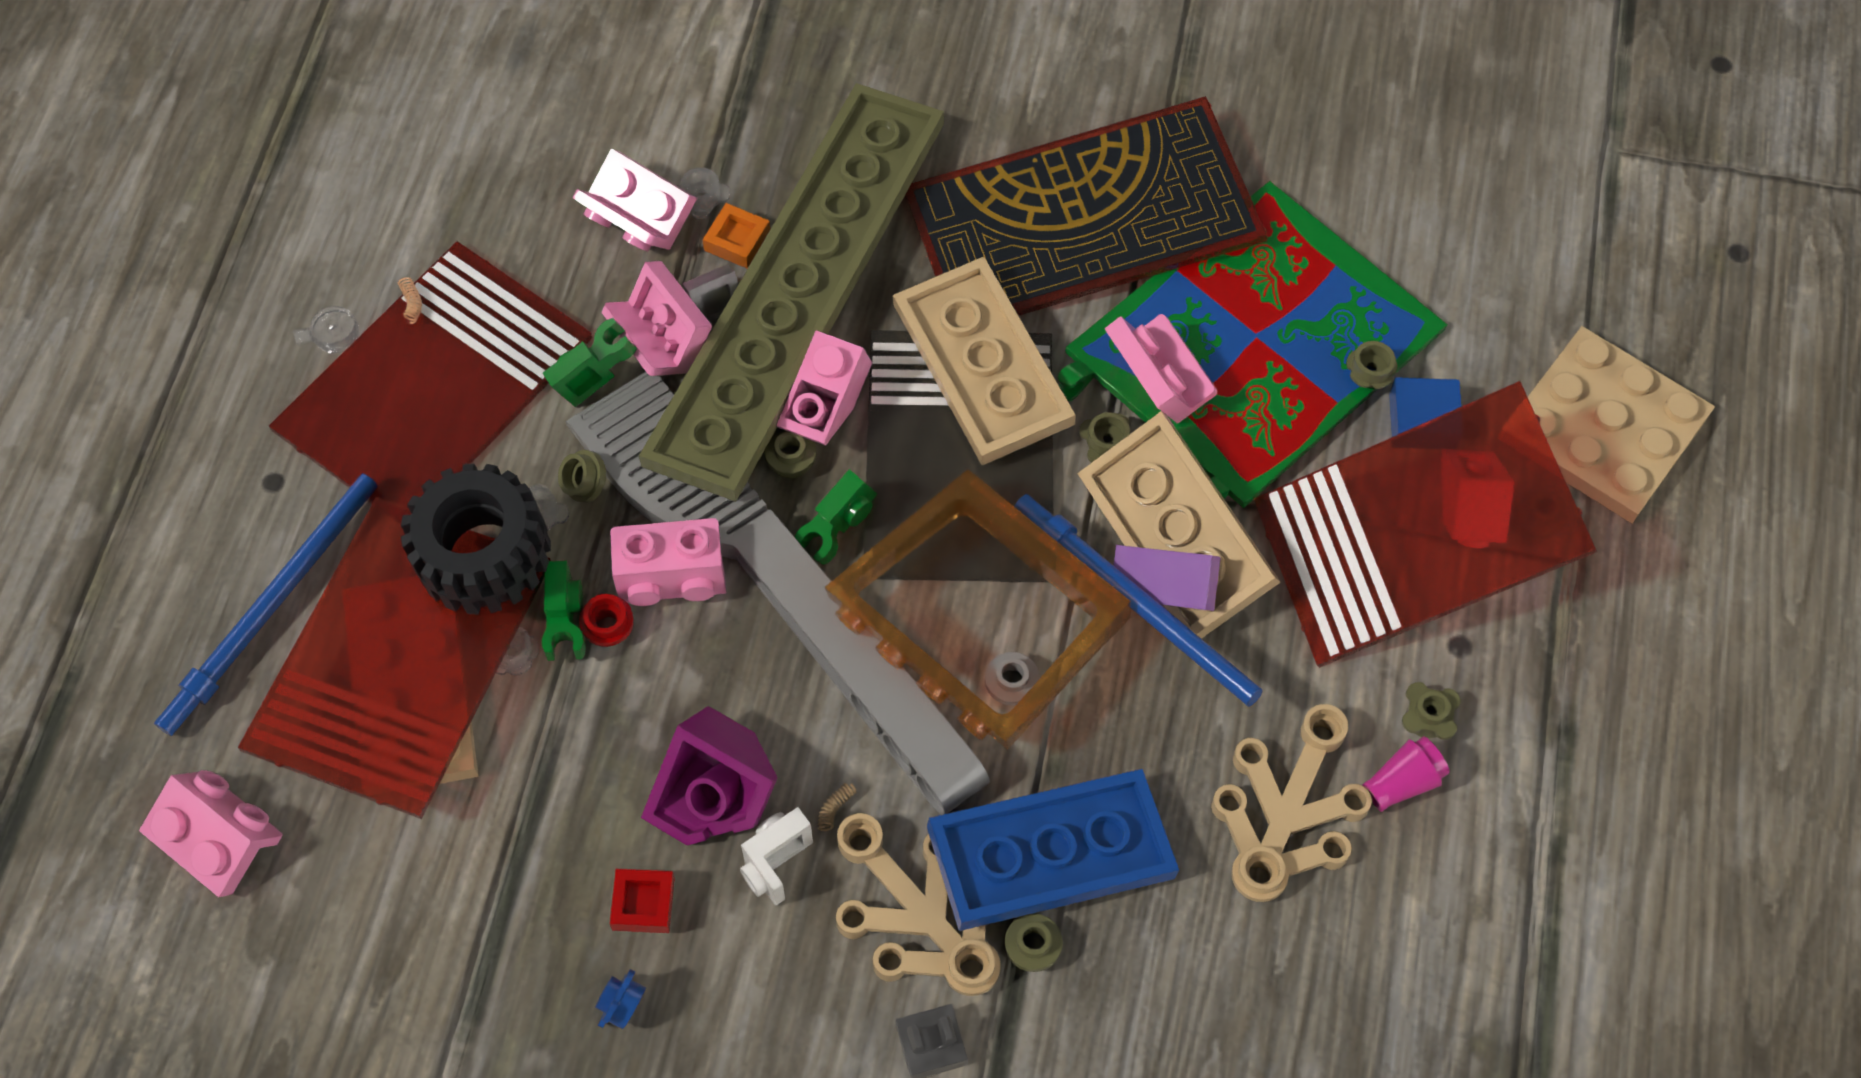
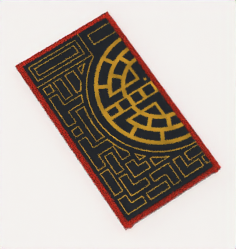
[904,96,1267,316]

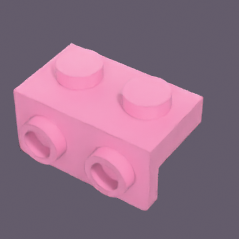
[602,261,712,376]
[610,518,726,606]
[139,770,283,897]

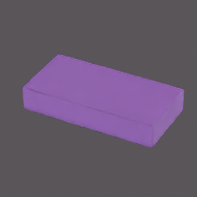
[1110,545,1221,611]

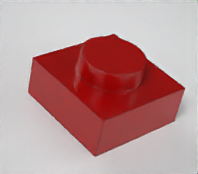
[609,869,675,933]

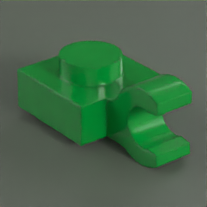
[543,318,637,407]
[795,469,878,565]
[542,560,586,661]

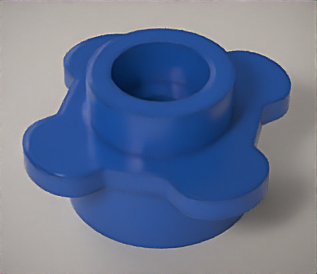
[595,969,646,1029]

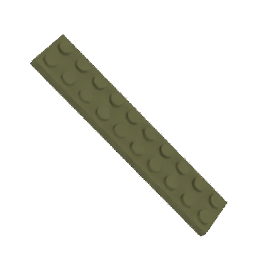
[639,83,944,502]

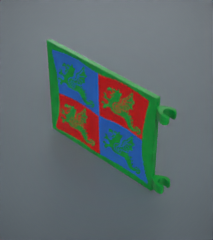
[1058,181,1448,508]

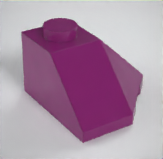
[641,706,778,845]

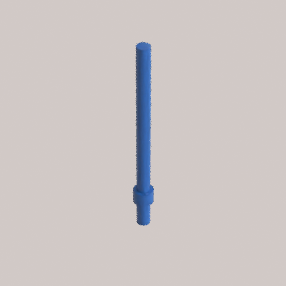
[154,473,378,737]
[1014,494,1263,707]

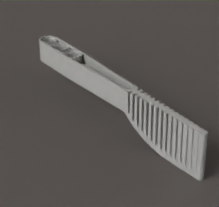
[566,372,990,815]

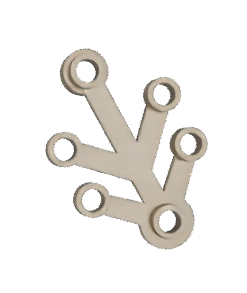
[1211,704,1372,902]
[836,813,1001,996]

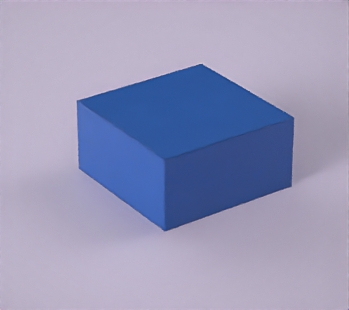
[1389,377,1464,451]

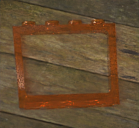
[825,469,1131,750]

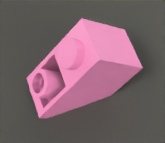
[776,330,872,446]

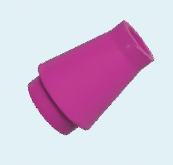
[1362,736,1450,812]

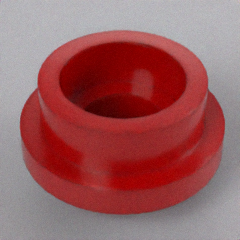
[579,594,634,647]

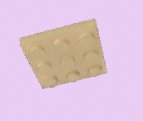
[1498,326,1715,524]

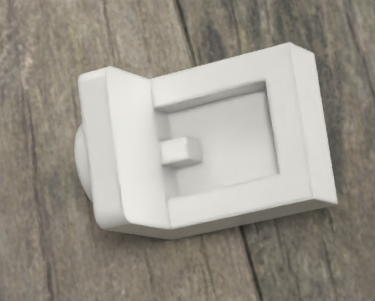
[740,807,813,906]

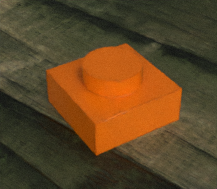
[702,203,771,269]

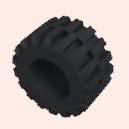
[401,463,551,615]

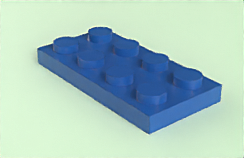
[927,769,1179,931]

